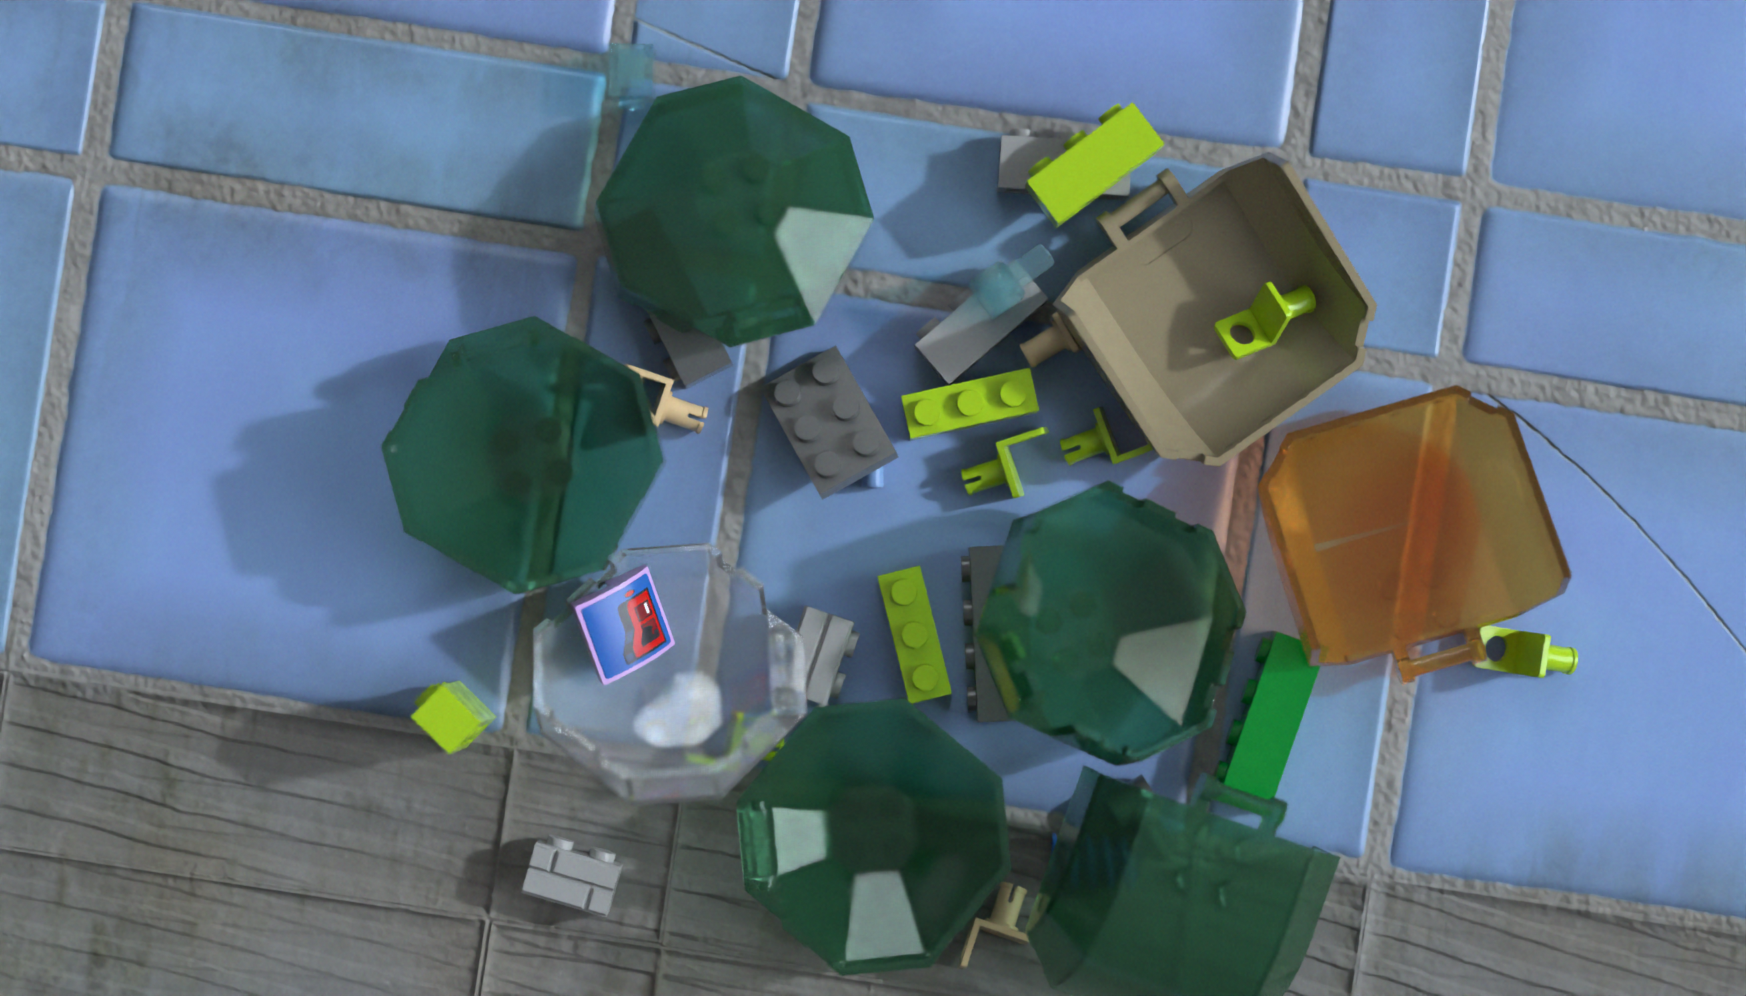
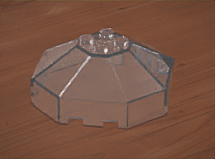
[534,543,808,806]

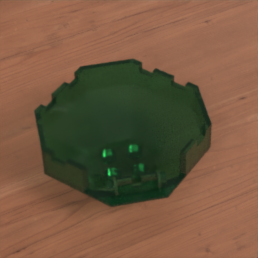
[594,75,874,348]
[381,316,667,594]
[975,480,1247,766]
[736,696,1011,976]

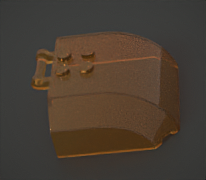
[1258,385,1572,685]

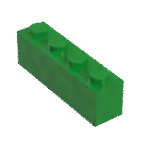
[1211,631,1326,815]

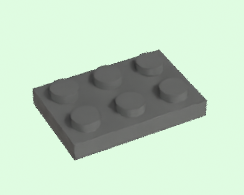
[760,346,899,500]

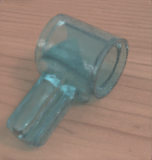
[967,244,1054,320]

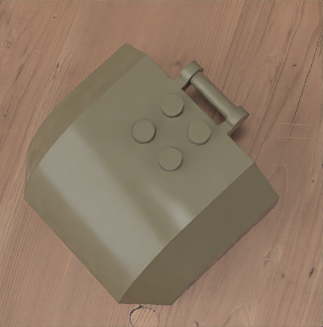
[1052,152,1377,467]

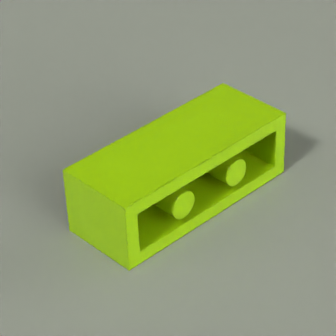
[1025,102,1165,228]
[901,368,1039,441]
[877,565,952,704]
[411,680,497,755]

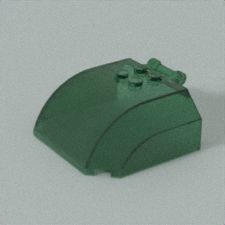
[1024,765,1341,996]

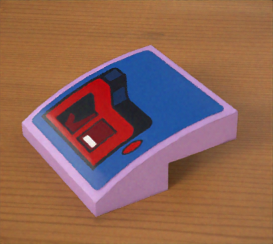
[570,564,675,686]

